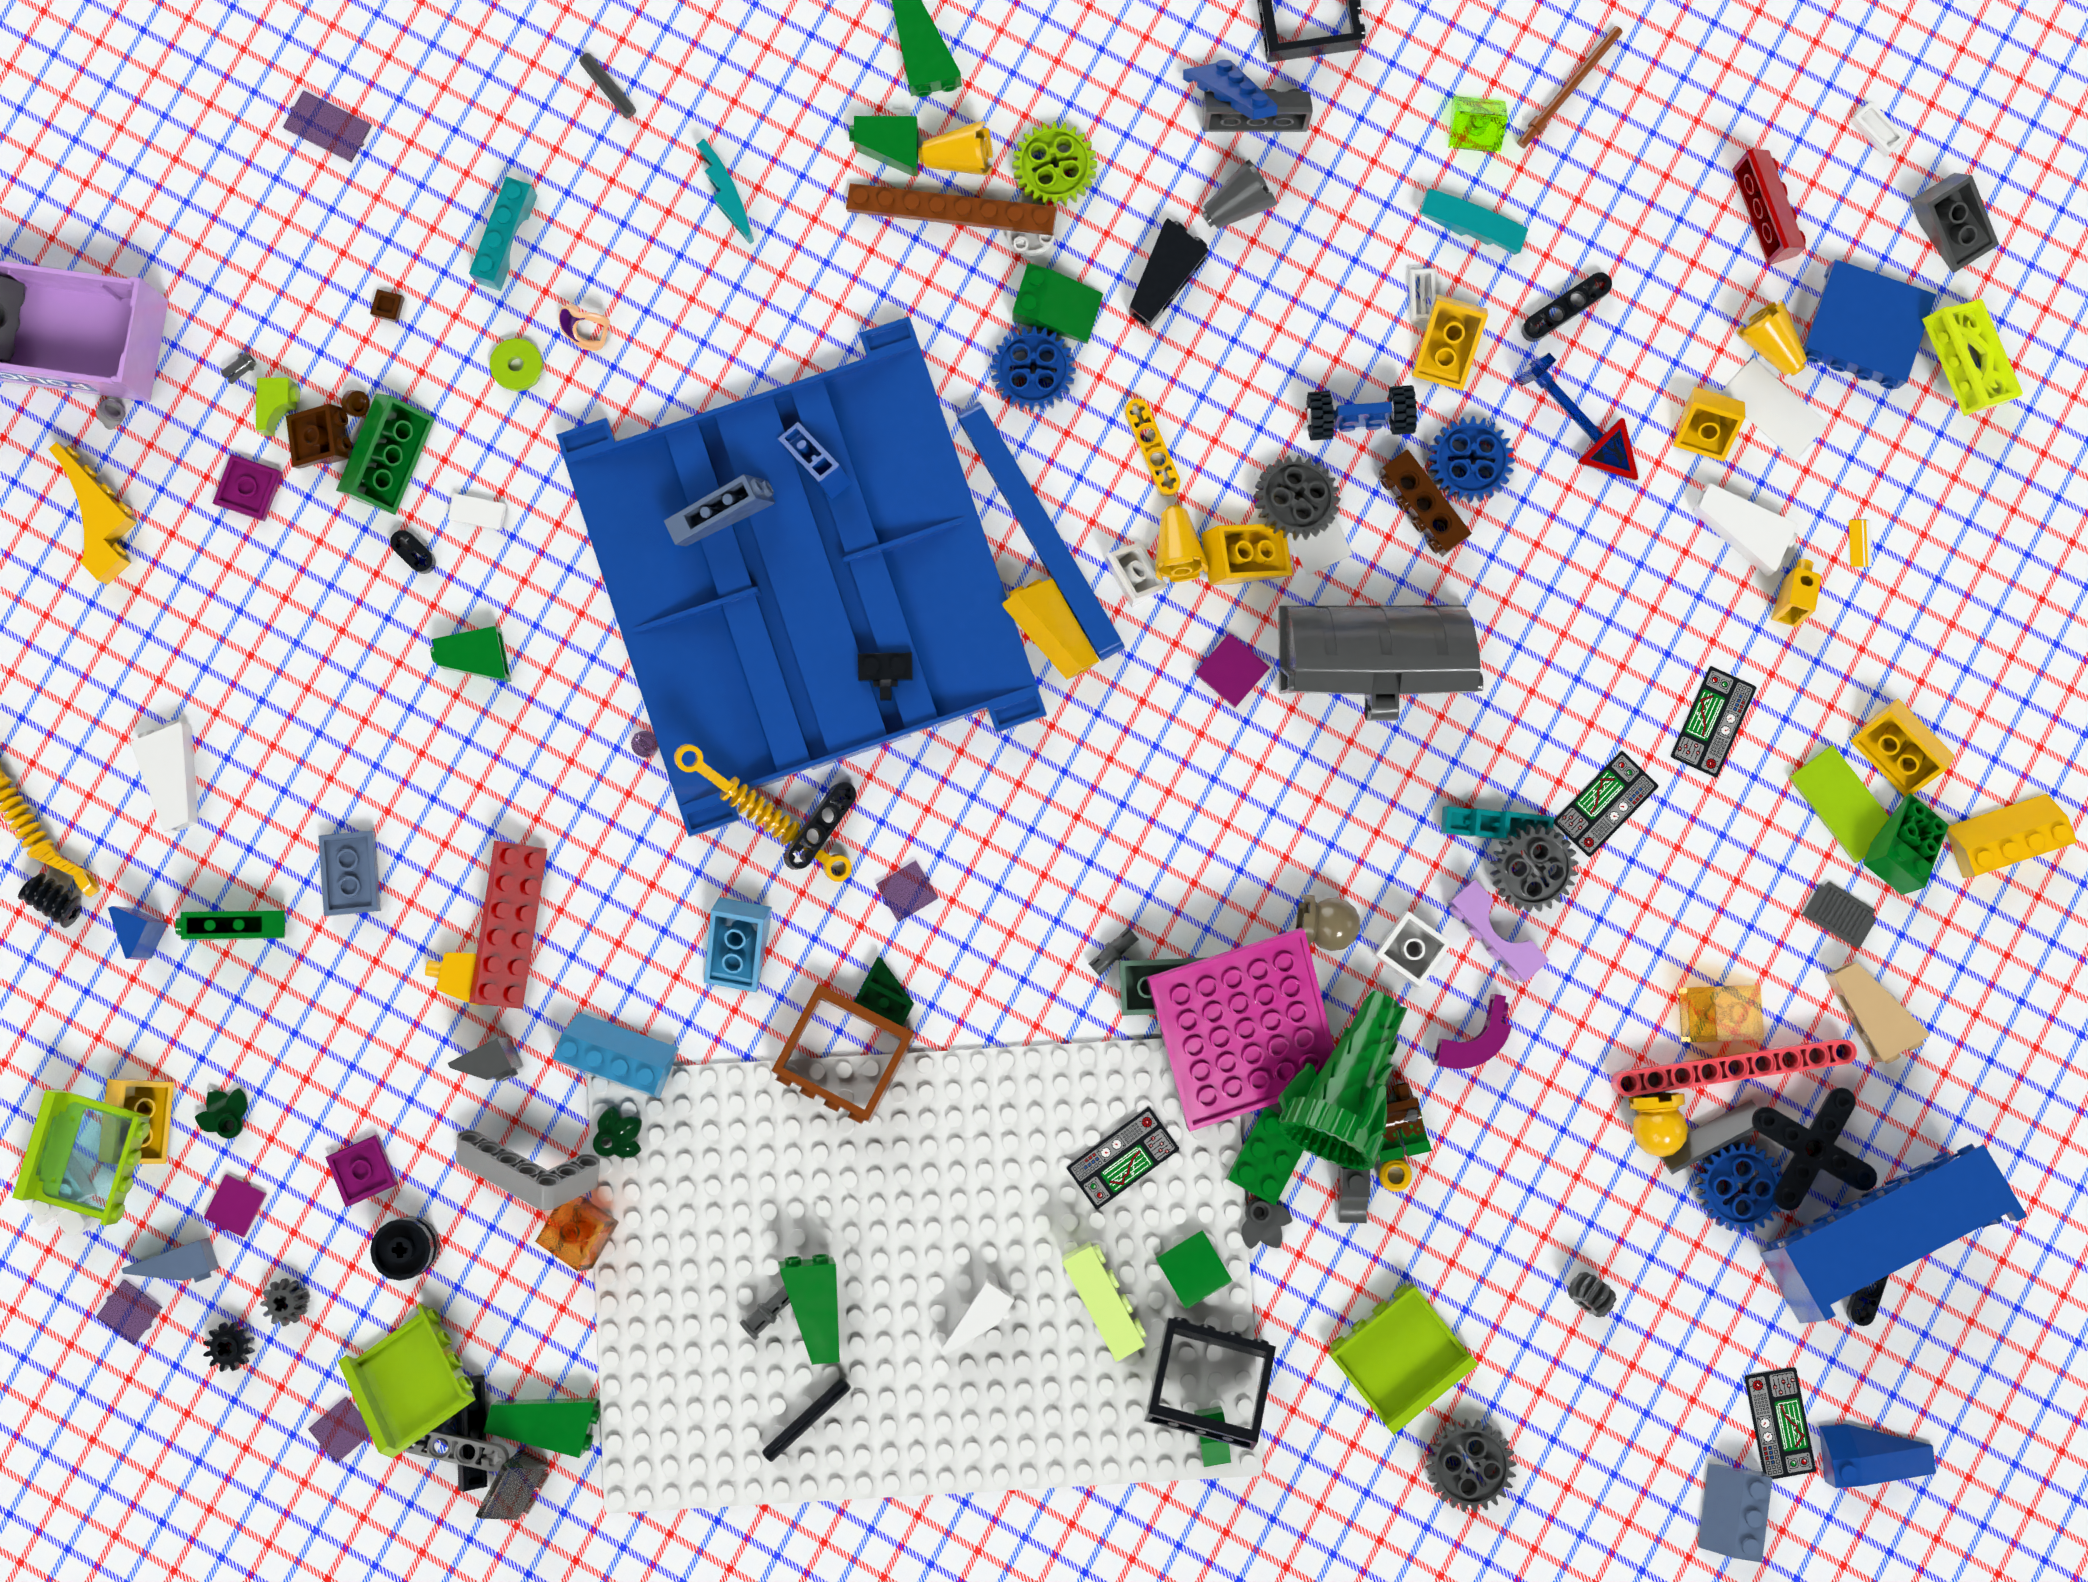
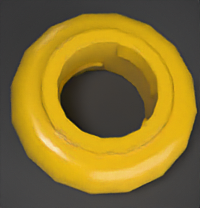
[1378,1158,1412,1192]

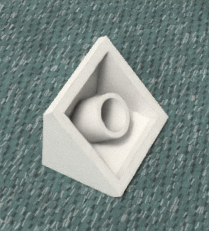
[1105,542,1168,607]

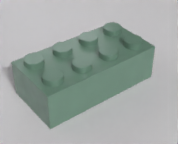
[1119,958,1205,1016]

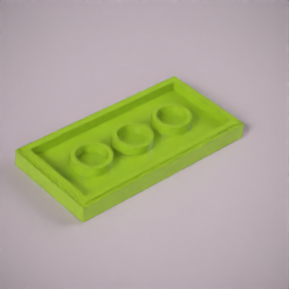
[1788,745,1890,863]

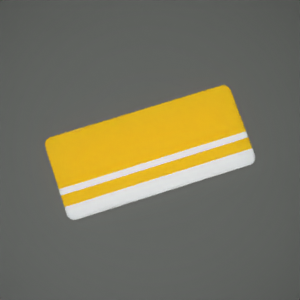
[1849,520,1872,567]

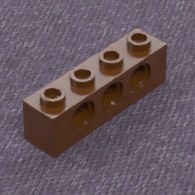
[1378,449,1472,557]

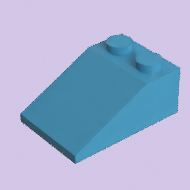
[704,897,772,993]

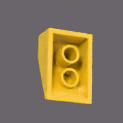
[1412,294,1488,391]
[1201,524,1293,585]

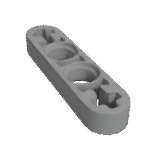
[404,1429,509,1472]

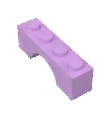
[1447,880,1549,982]

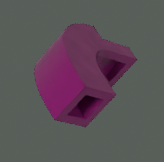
[1433,994,1512,1069]

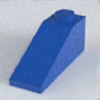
[778,422,852,500]

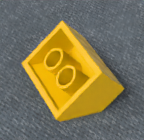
[1850,698,1955,797]
[99,1079,174,1164]

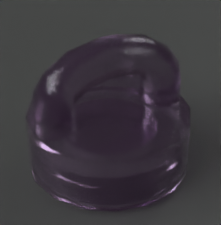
[631,731,659,758]

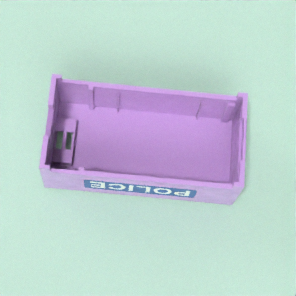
[0,261,169,402]

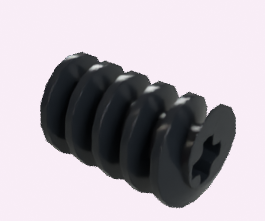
[17,873,82,928]

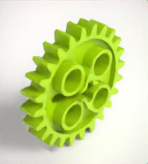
[1012,121,1097,207]

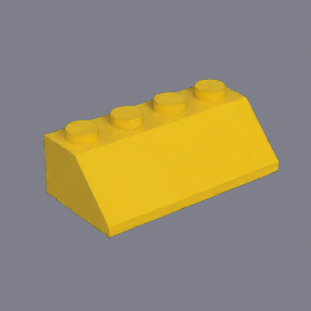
[1946,794,2077,878]

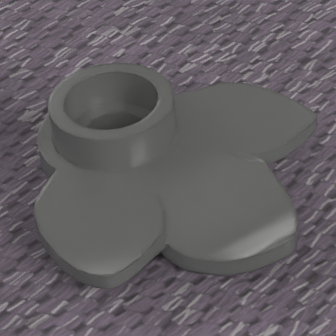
[1241,1198,1293,1249]

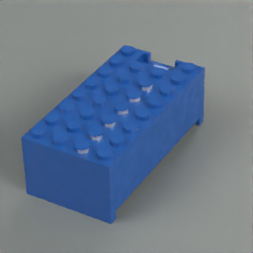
[1760,1143,2027,1323]

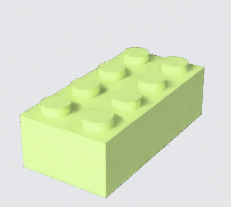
[1062,1241,1147,1362]

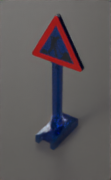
[1514,353,1639,481]

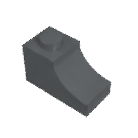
[1338,1167,1370,1223]

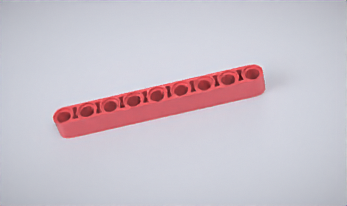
[1611,1039,1857,1096]

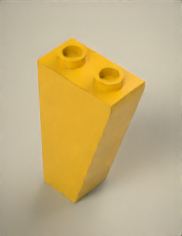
[1002,578,1100,680]

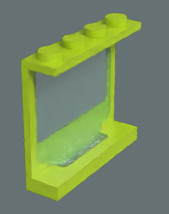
[12,1089,150,1226]

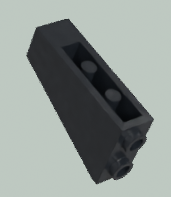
[1129,218,1209,330]

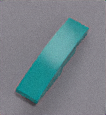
[696,139,754,244]
[1418,189,1528,255]
[1441,806,1554,840]

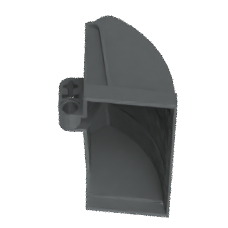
[1278,605,1483,721]

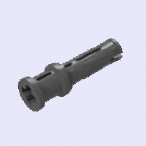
[739,1285,790,1340]

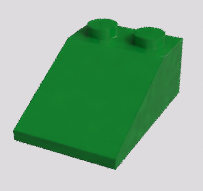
[1012,263,1103,344]

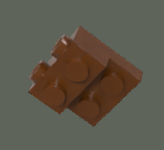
[286,404,352,469]

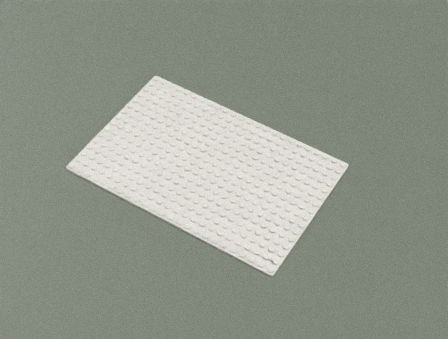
[587,1038,1263,1513]

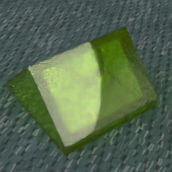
[1448,96,1508,153]

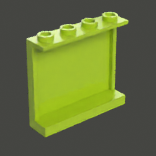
[1327,1283,1479,1435]
[338,1303,476,1458]

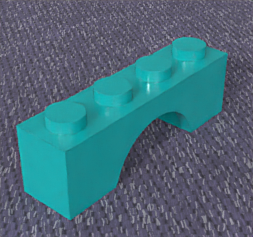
[469,176,538,291]

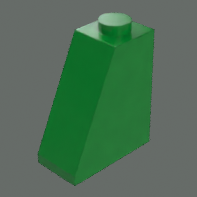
[849,116,918,176]
[430,626,511,683]

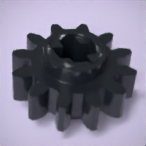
[203,1322,255,1372]

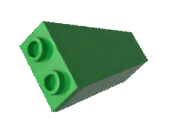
[892,0,962,97]
[175,910,285,941]
[778,1254,840,1365]
[484,1398,601,1458]

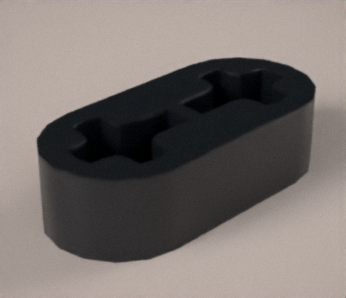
[390,530,436,574]

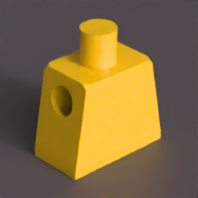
[1771,559,1821,627]
[425,952,482,1005]

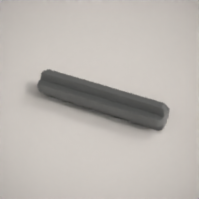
[579,53,636,119]

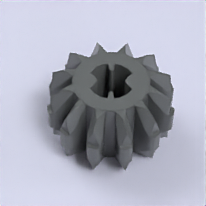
[1567,1272,1617,1317]
[260,1278,310,1326]

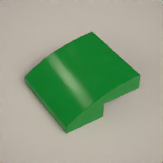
[1156,1230,1233,1310]

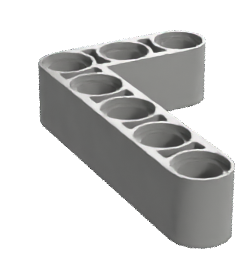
[456,1130,600,1210]

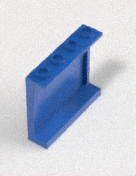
[1803,259,1936,389]

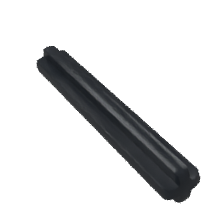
[762,1378,851,1462]

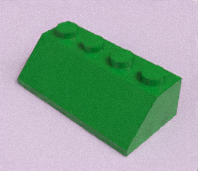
[336,393,435,515]

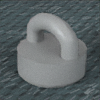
[96,399,126,430]

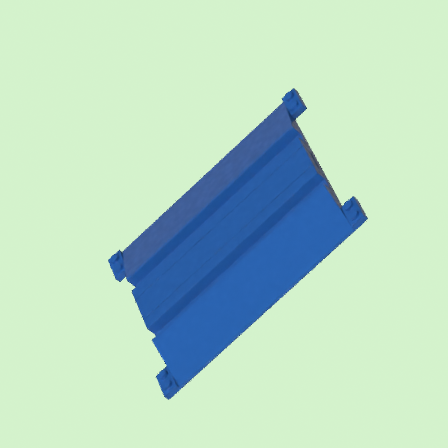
[556,316,1047,837]

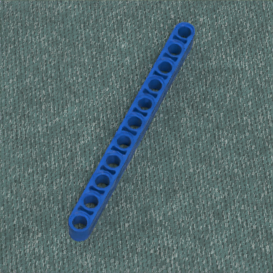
[956,402,1125,661]

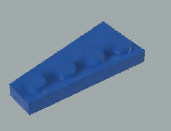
[1183,60,1278,120]

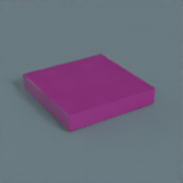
[212,454,283,522]
[1195,633,1270,708]
[325,1135,399,1207]

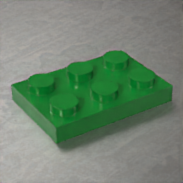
[1226,1107,1304,1206]

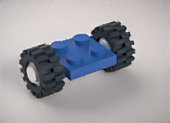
[1306,385,1417,441]

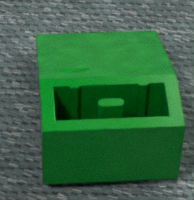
[1863,793,1949,895]

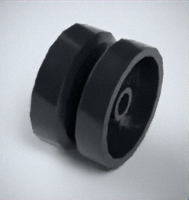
[370,1216,441,1281]

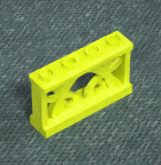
[1922,299,2023,416]

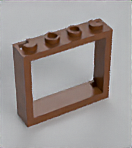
[771,984,916,1124]

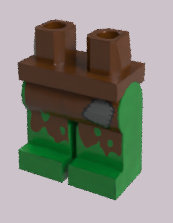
[1377,1083,1432,1163]

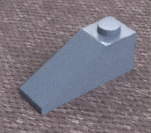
[121,1238,219,1283]

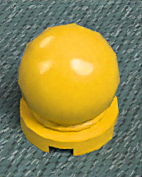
[1628,1092,1688,1157]

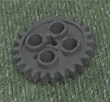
[1253,455,1341,541]
[1490,824,1579,912]
[1425,1419,1517,1513]

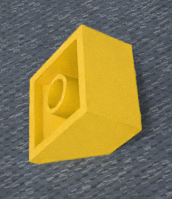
[1673,387,1745,462]

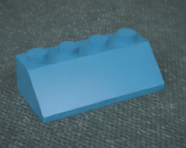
[552,1012,679,1099]

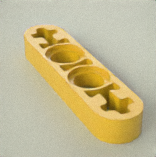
[1125,399,1180,497]

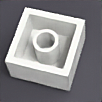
[1372,911,1452,988]

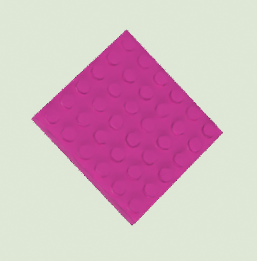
[1147,928,1335,1132]

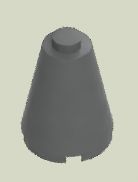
[1202,159,1278,229]

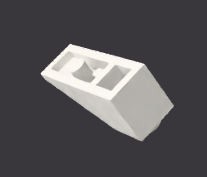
[941,1279,1016,1355]

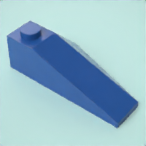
[1819,1424,1936,1488]

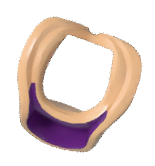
[559,304,610,351]

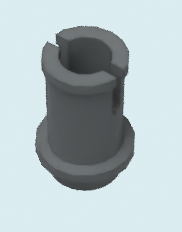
[221,352,257,384]

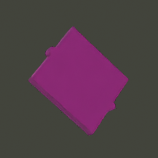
[204,1174,267,1238]

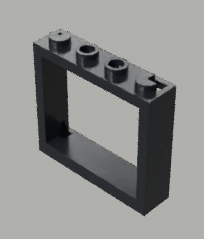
[1257,0,1366,63]
[1144,1317,1276,1450]

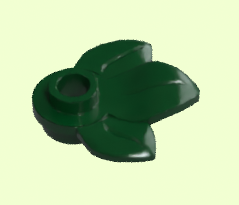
[195,1088,248,1139]
[593,1106,642,1159]

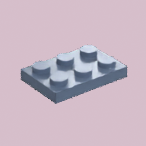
[318,830,381,916]

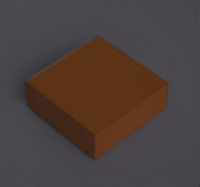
[370,289,405,323]

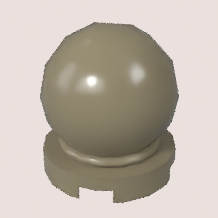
[1296,894,1360,951]

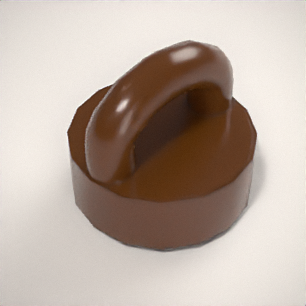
[341,390,370,417]

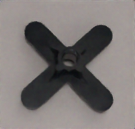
[1752,1087,1877,1211]

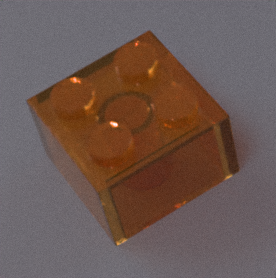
[535,1196,619,1272]

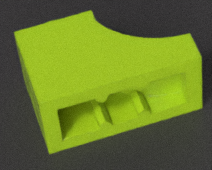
[255,378,300,436]

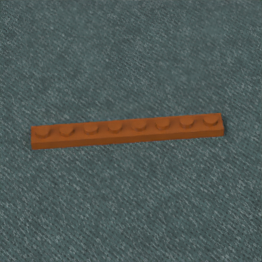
[846,183,1057,236]

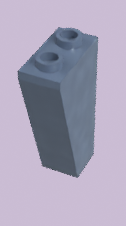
[664,474,775,546]

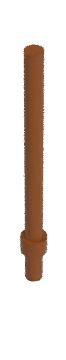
[1517,26,1623,149]

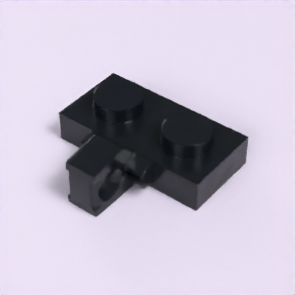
[858,652,913,701]

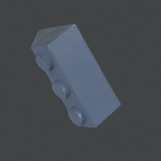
[1697,1463,1773,1563]

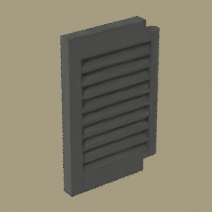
[1802,881,1877,949]

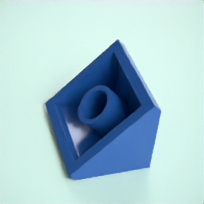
[108,906,168,960]

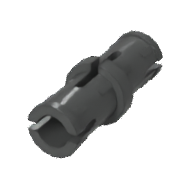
[1088,927,1139,976]

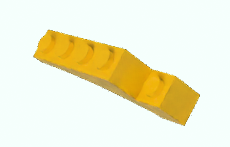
[49,442,137,585]

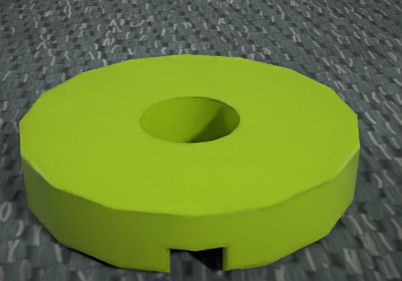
[489,338,544,392]

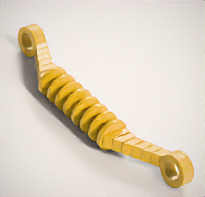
[674,744,852,882]
[0,761,100,897]

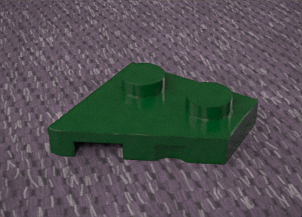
[854,957,914,1027]

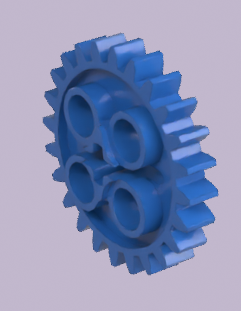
[990,326,1076,413]
[1427,416,1515,503]
[1695,1143,1782,1233]

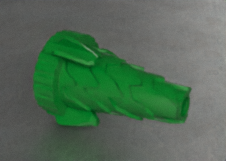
[1278,990,1408,1171]

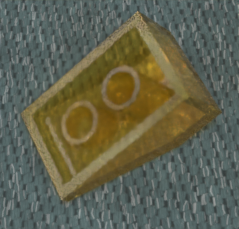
[1678,985,1764,1042]

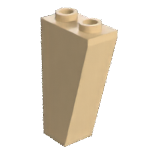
[1825,962,1931,1064]

